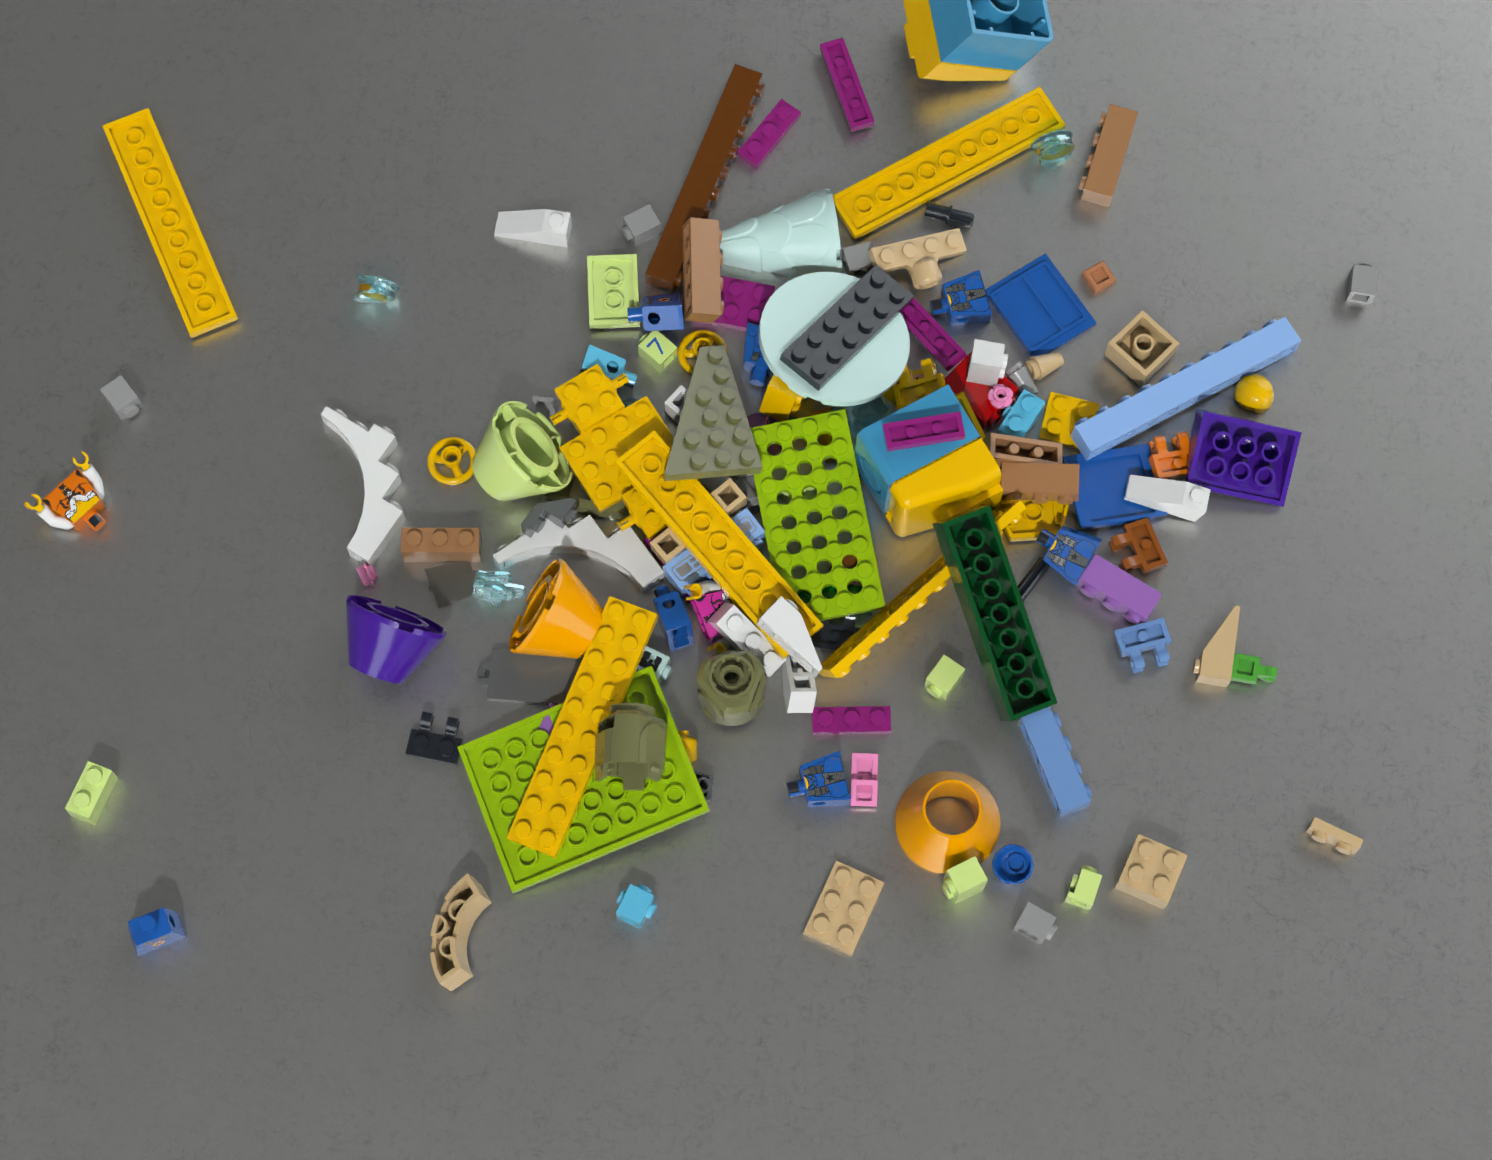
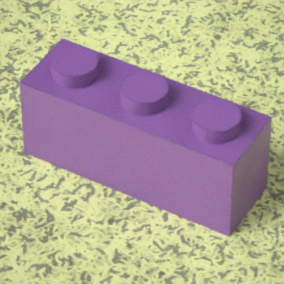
[1077,554,1162,625]

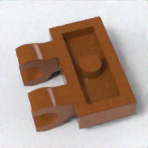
[1108,517,1168,574]

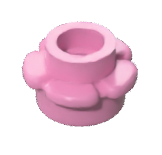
[988,384,1013,409]
[357,562,378,586]

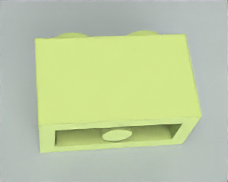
[65,761,118,826]
[941,856,988,904]

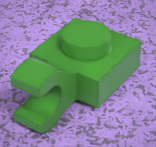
[1231,653,1278,685]

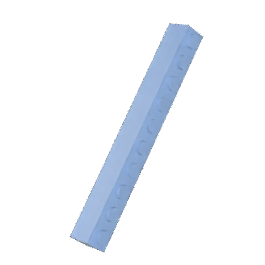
[1070,317,1301,461]

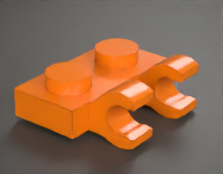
[1148,432,1190,480]

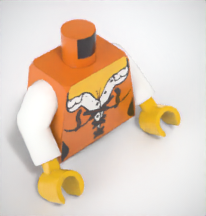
[24,451,106,532]

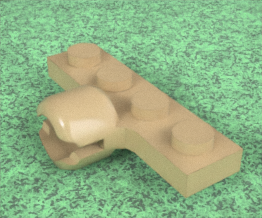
[868,228,967,290]

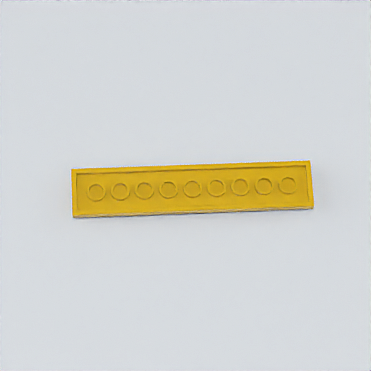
[833,86,1066,240]
[102,108,238,338]
[614,430,824,660]
[819,500,1027,678]
[507,596,659,859]

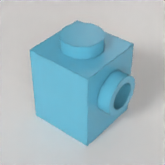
[616,884,657,929]

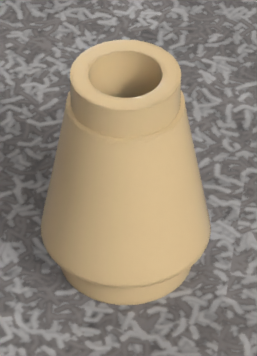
[1024,352,1064,380]

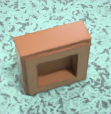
[1082,260,1117,295]

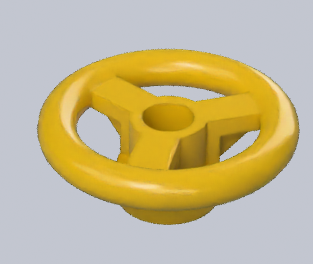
[678,330,728,374]
[427,437,476,485]

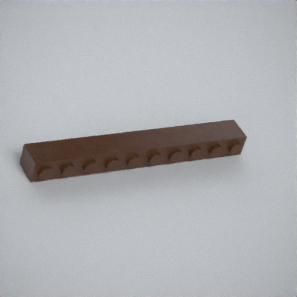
[645,64,765,293]

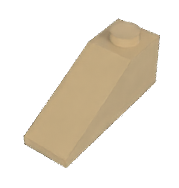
[1193,606,1240,687]

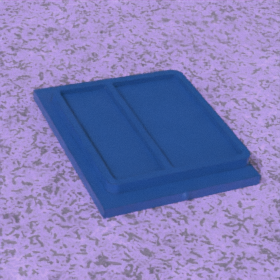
[985,253,1096,357]
[1062,444,1168,529]

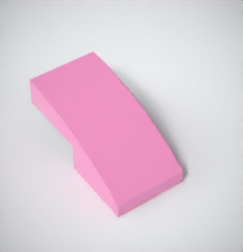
[850,753,878,807]

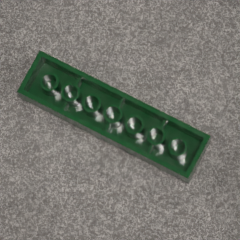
[932,505,1057,722]

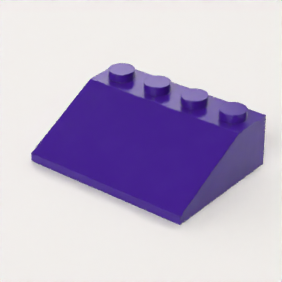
[1185,409,1302,507]

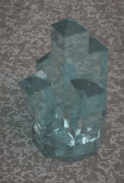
[472,570,527,606]

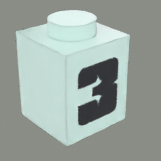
[636,646,673,684]

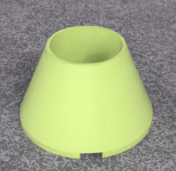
[472,401,572,501]

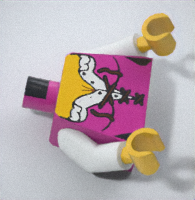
[684,580,739,654]

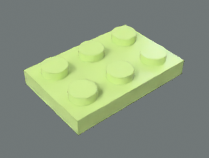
[587,254,640,329]

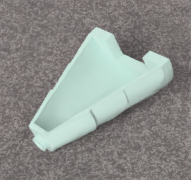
[719,188,842,278]

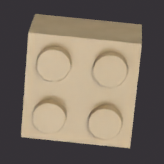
[1104,310,1180,387]
[1114,834,1188,910]

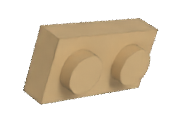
[1306,817,1363,855]

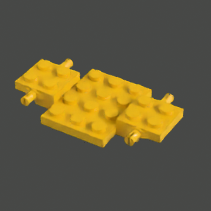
[549,364,674,540]

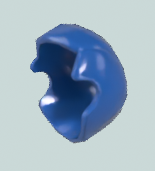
[992,844,1034,884]

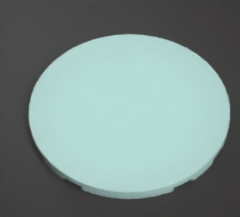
[758,272,910,406]

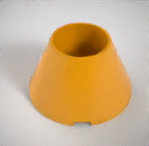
[509,558,604,659]
[895,770,1001,874]

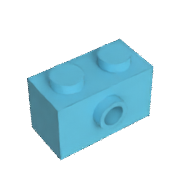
[997,389,1046,438]

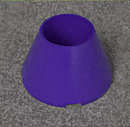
[346,595,447,684]

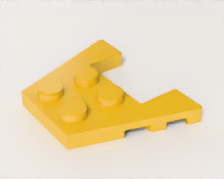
[993,463,1069,542]

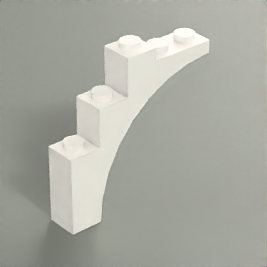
[321,406,406,566]
[493,515,665,594]

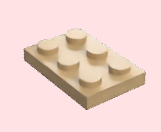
[803,861,885,956]

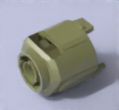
[697,650,766,726]
[594,703,667,791]

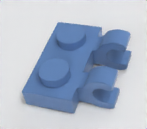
[1113,617,1172,674]

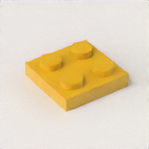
[1038,391,1099,451]

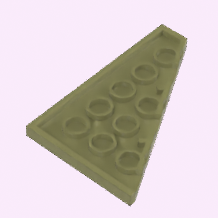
[663,345,763,481]

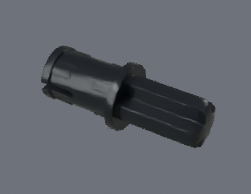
[924,201,975,228]

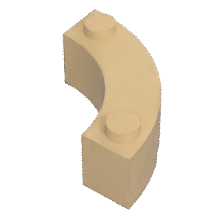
[430,873,492,991]

